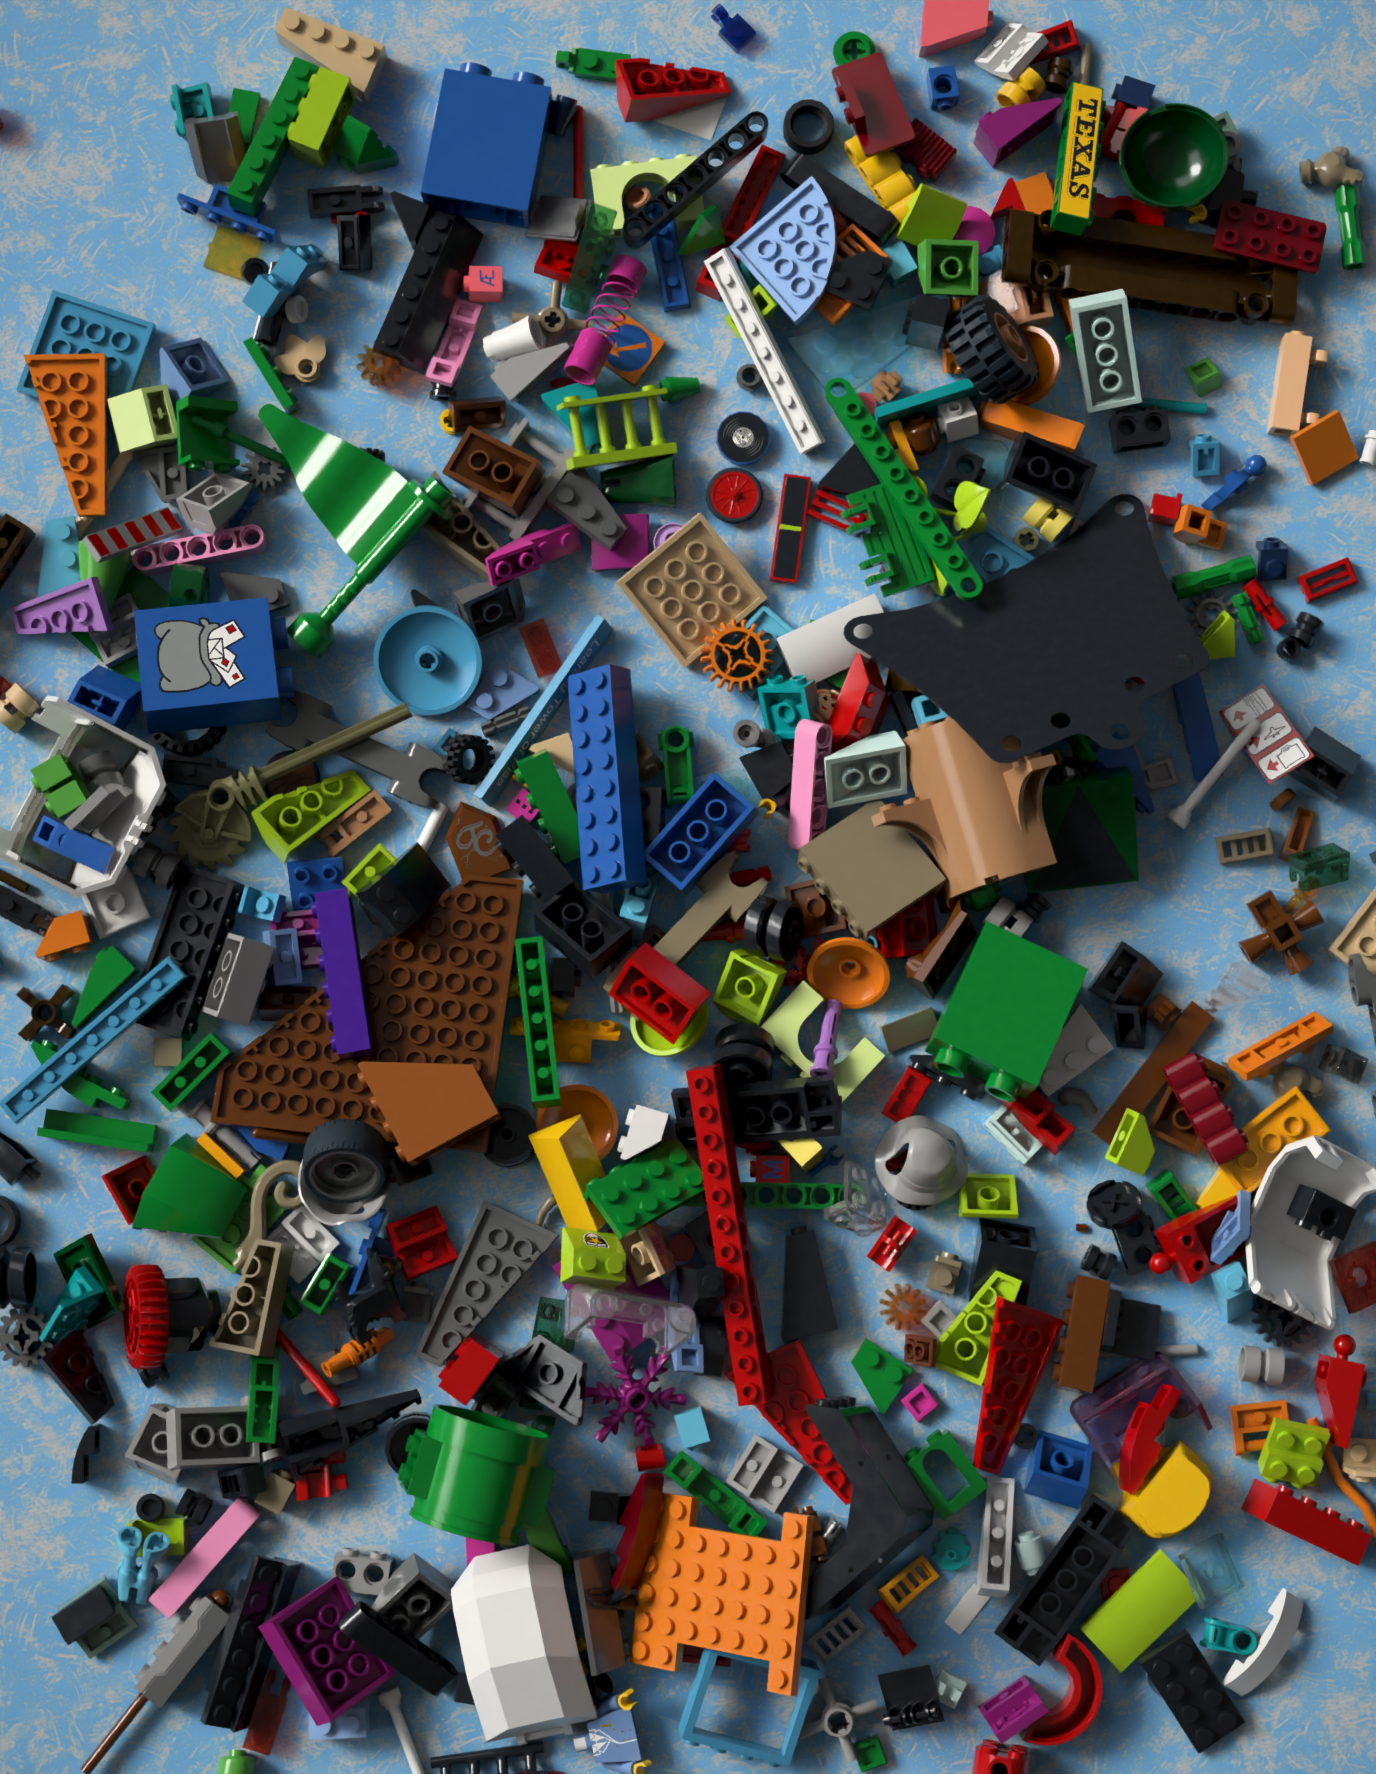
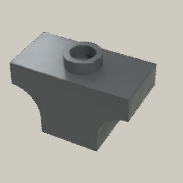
[300,1348,360,1395]

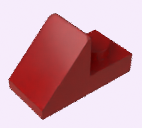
[990,177,1026,221]

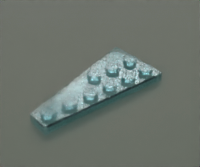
[787,293,958,397]

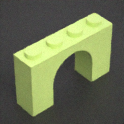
[590,154,705,240]
[761,980,885,1102]

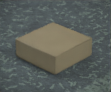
[154,1038,184,1066]

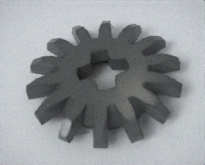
[241,445,289,493]
[1187,591,1236,636]

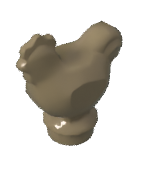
[1299,146,1364,187]
[1269,1060,1325,1103]

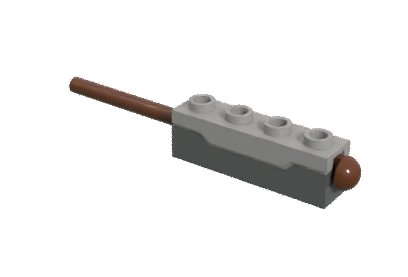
[81,1589,232,1774]

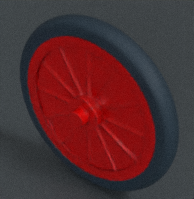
[706,467,763,524]

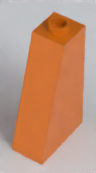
[977,400,1085,453]

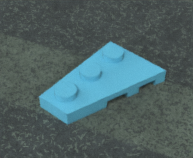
[37,516,80,598]

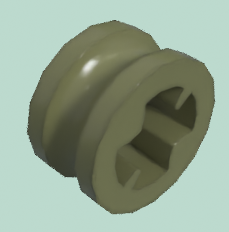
[1013,527,1039,553]

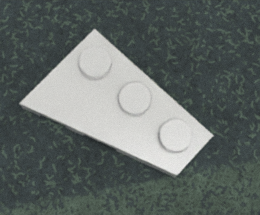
[1038,1004,1114,1097]

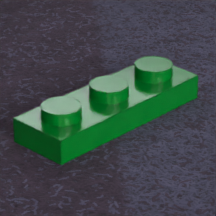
[243,337,298,415]

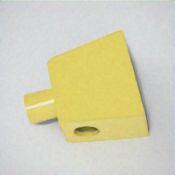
[777,1138,825,1173]

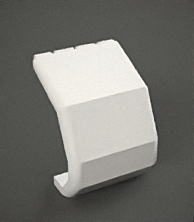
[1245,1135,1376,1330]

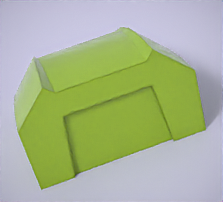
[712,948,787,1027]

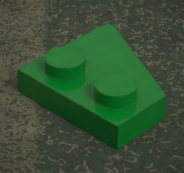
[851,1338,913,1415]

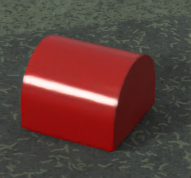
[635,1443,666,1472]

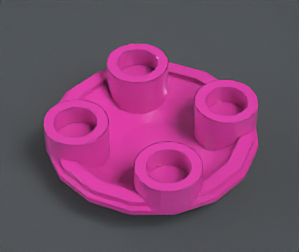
[952,206,995,256]

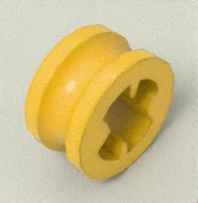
[439,408,460,435]

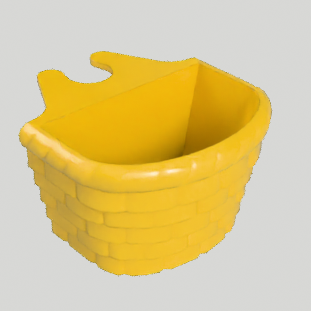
[1113,1439,1212,1539]

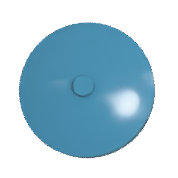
[373,605,483,715]

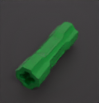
[1334,185,1367,270]
[1170,555,1257,601]

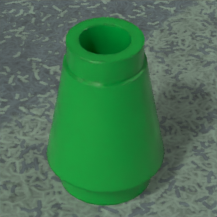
[659,376,700,403]

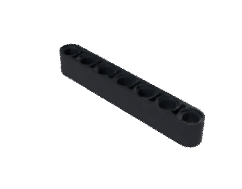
[623,111,768,249]

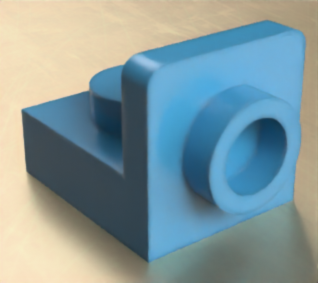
[978,245,1003,284]
[1188,434,1220,477]
[238,886,287,923]

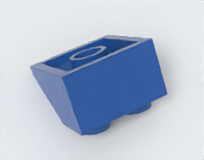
[1024,1430,1093,1509]

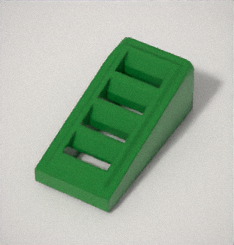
[1145,1169,1198,1221]

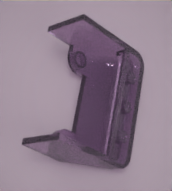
[1070,1352,1213,1488]

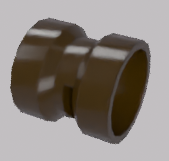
[1044,57,1075,94]

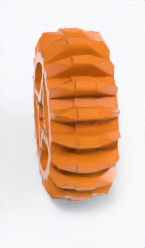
[700,619,774,693]

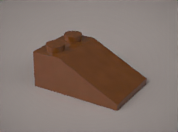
[442,426,545,518]

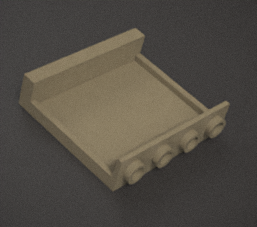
[797,799,946,941]

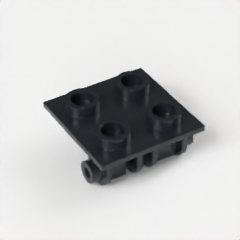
[877,1664,945,1731]

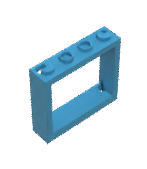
[678,1648,820,1767]

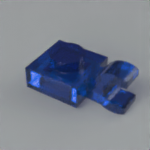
[711,4,756,53]

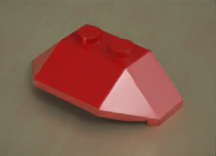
[827,653,891,754]

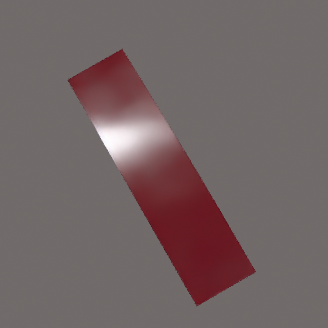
[610,1473,664,1590]

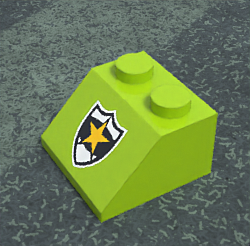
[560,1227,626,1290]

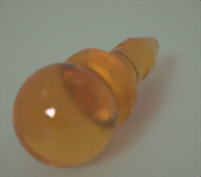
[1282,875,1320,915]

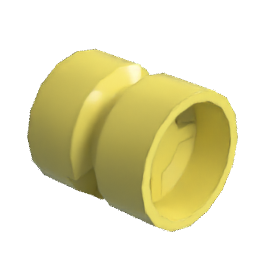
[1022,498,1074,543]

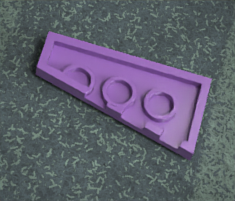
[9,576,114,634]

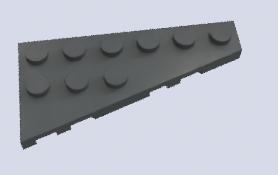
[414,1201,560,1366]

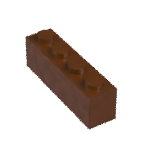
[1052,1275,1111,1395]

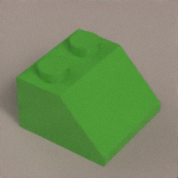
[917,239,979,296]

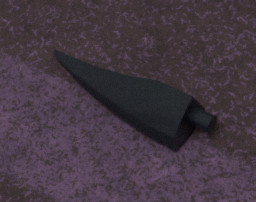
[0,1132,41,1186]

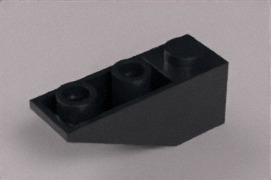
[908,1055,987,1101]

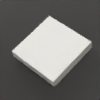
[81,867,152,940]

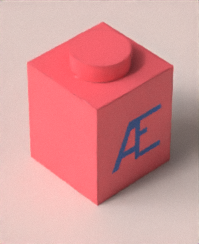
[463,266,503,303]

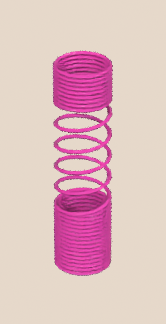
[564,255,647,385]

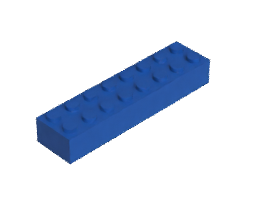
[567,664,647,894]

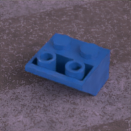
[67,665,142,731]

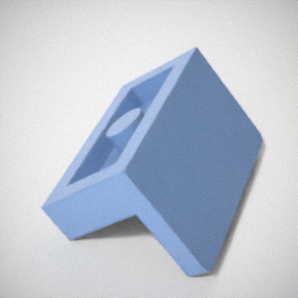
[263,928,303,986]

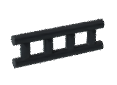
[430,1741,546,1774]

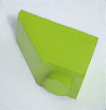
[1104,1108,1155,1176]

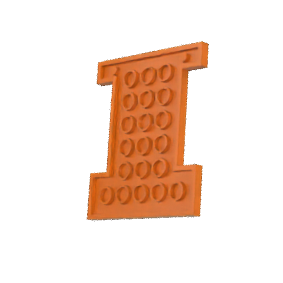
[630,1492,814,1696]

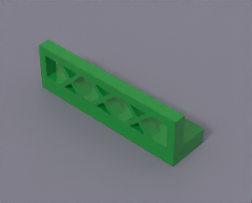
[37,1108,158,1153]

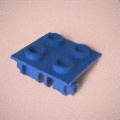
[287,857,346,911]

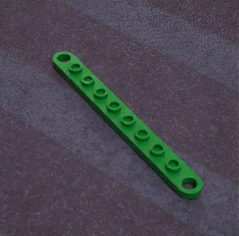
[825,377,983,602]

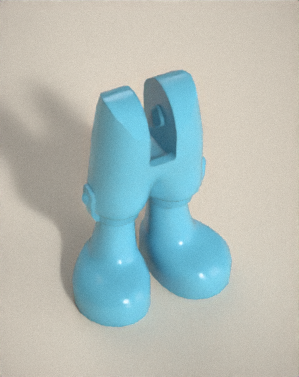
[116,1526,170,1605]

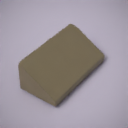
[879,1007,937,1053]

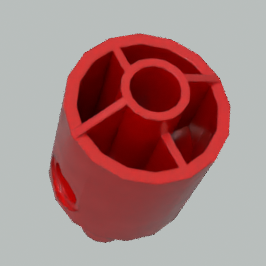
[972,1739,1032,1774]

